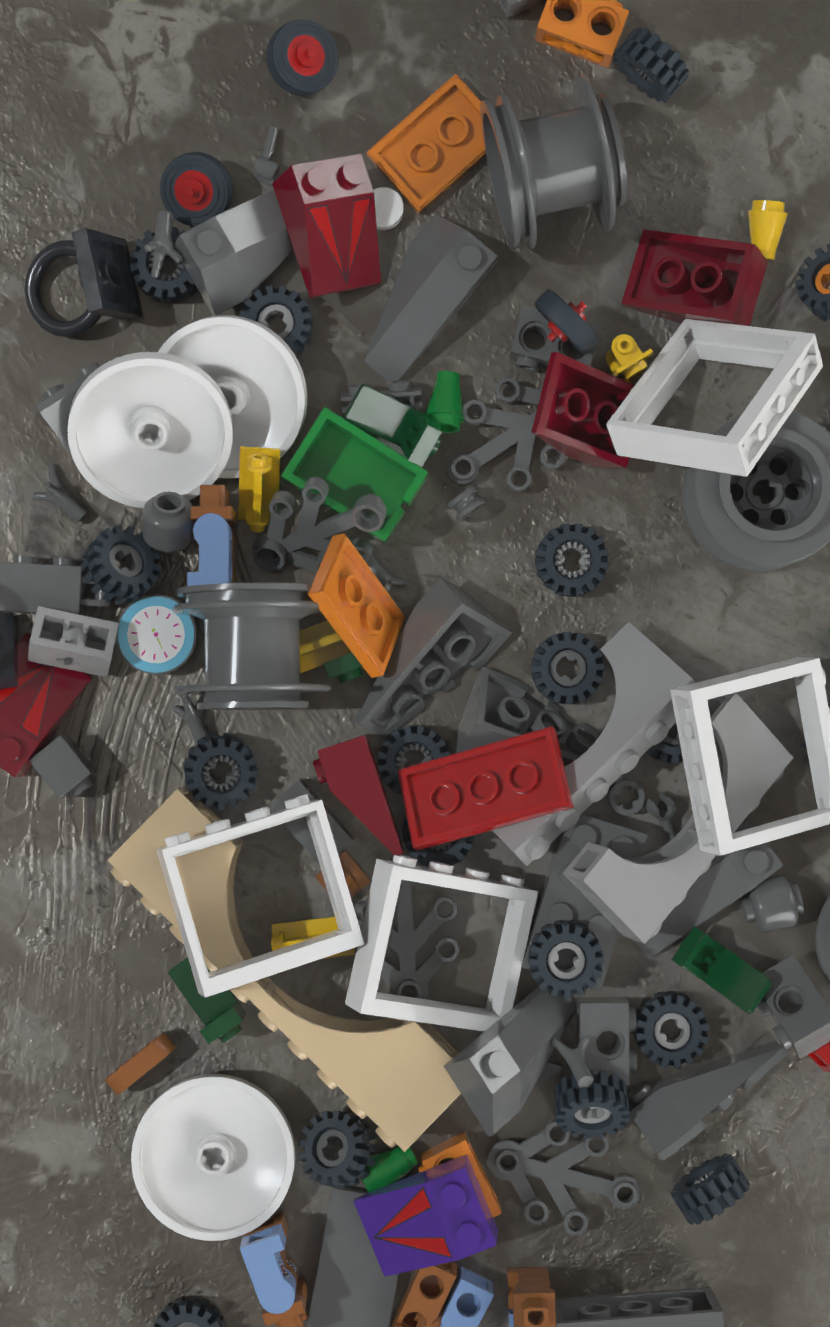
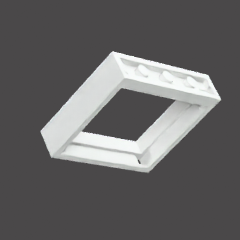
[606,319,823,477]
[670,657,830,856]
[156,794,364,998]
[345,855,538,1032]

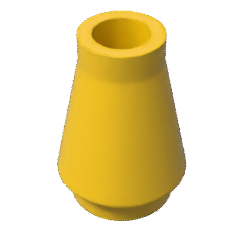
[748,200,788,260]

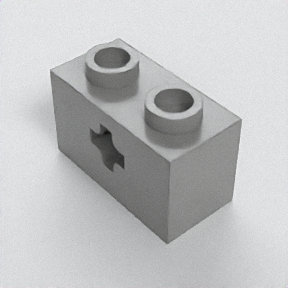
[28,606,119,677]

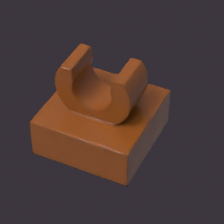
[315,849,371,898]

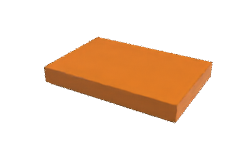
[366,74,486,215]
[308,533,405,678]

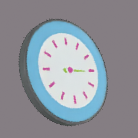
[116,594,197,675]

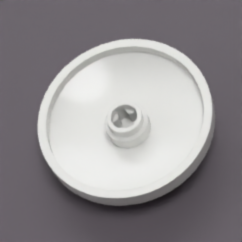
[158,315,307,478]
[67,352,233,508]
[131,1074,295,1241]

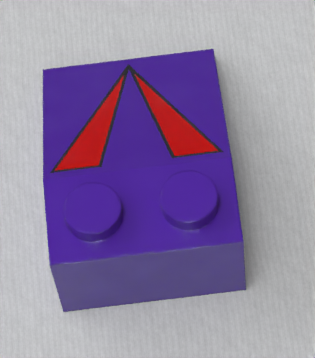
[353,1154,498,1277]

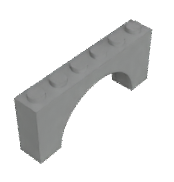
[493,622,695,866]
[563,692,793,944]

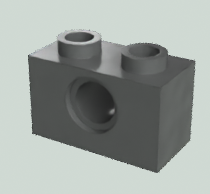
[757,955,830,1059]
[577,997,637,1085]

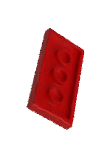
[397,726,574,850]

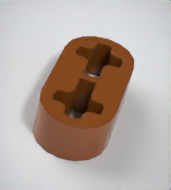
[104,1031,176,1095]

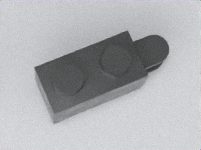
[0,555,111,616]

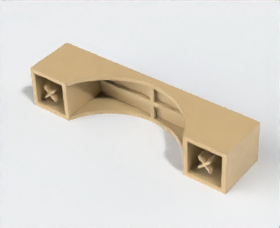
[107,786,461,1152]

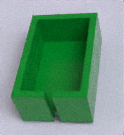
[281,407,428,545]

